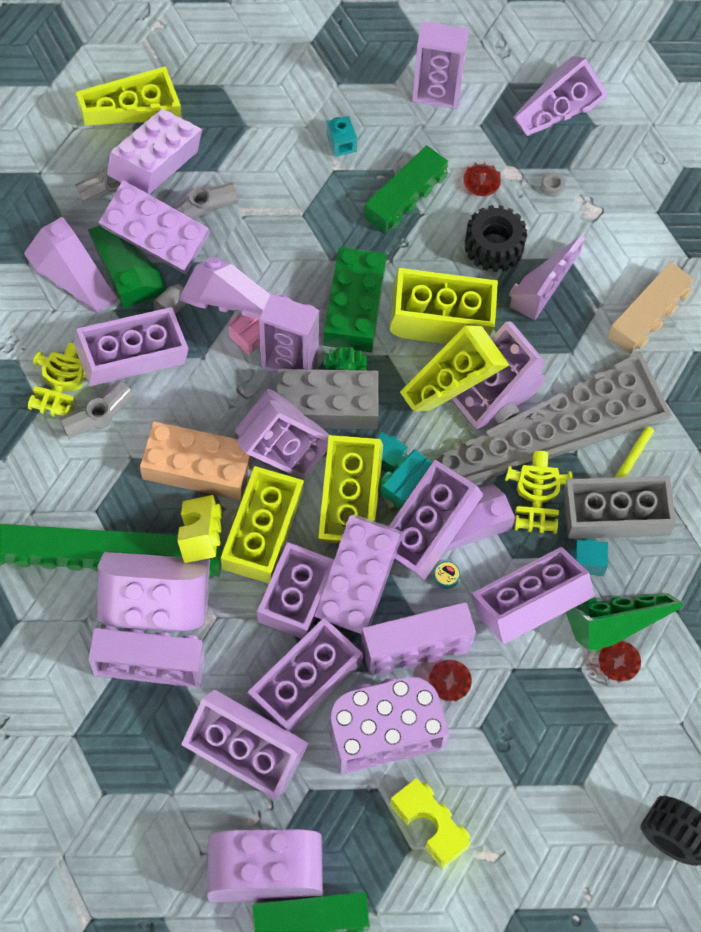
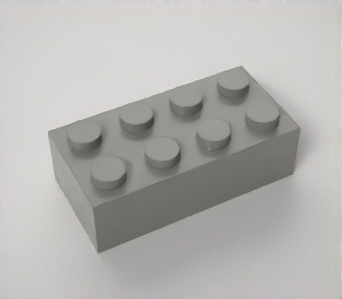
[277,369,378,429]
[563,476,676,539]

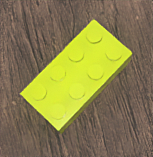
[318,435,383,544]
[221,466,304,584]

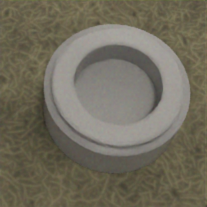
[541,173,565,197]
[494,403,520,424]

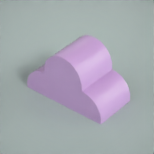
[452,322,545,429]
[235,389,329,480]

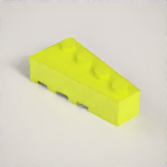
[76,66,181,126]
[400,326,509,411]

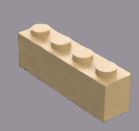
[608,262,694,354]

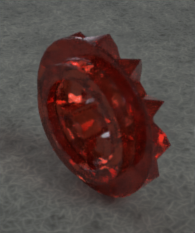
[463,162,501,196]
[598,641,641,683]
[429,660,472,702]

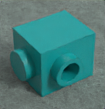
[326,116,357,157]
[372,432,408,473]
[569,538,608,576]

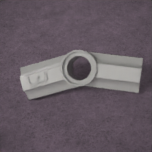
[75,166,121,204]
[174,182,238,220]
[59,380,134,439]

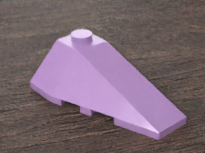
[514,55,608,136]
[24,216,117,313]
[509,236,585,321]
[180,257,270,318]
[445,483,515,552]

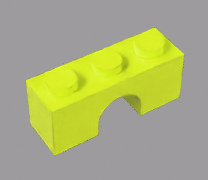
[177,495,223,563]
[390,778,471,869]

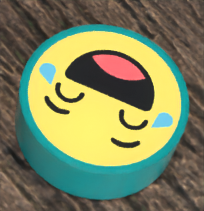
[434,561,460,589]

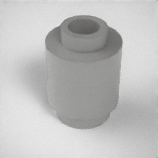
[153,284,187,315]

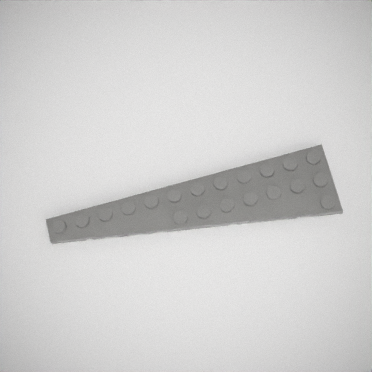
[380,351,671,512]

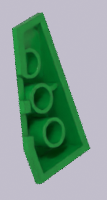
[88,225,167,309]
[566,593,683,651]

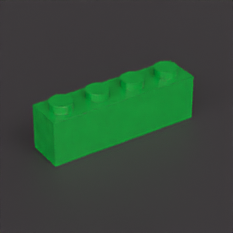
[364,145,448,234]
[252,892,370,932]

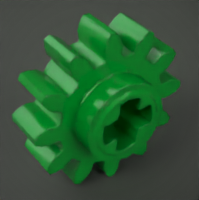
[323,347,367,370]

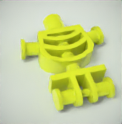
[28,342,86,417]
[505,451,573,534]

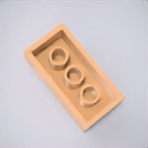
[140,421,253,501]

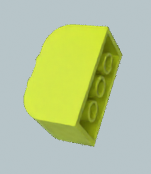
[389,268,498,344]

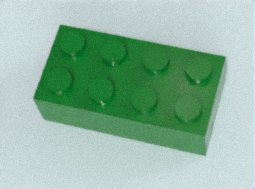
[323,247,387,353]

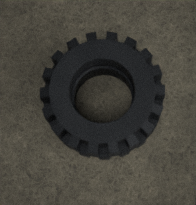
[464,205,527,272]
[640,796,701,866]

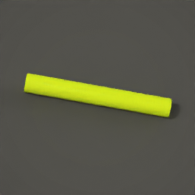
[614,426,654,478]

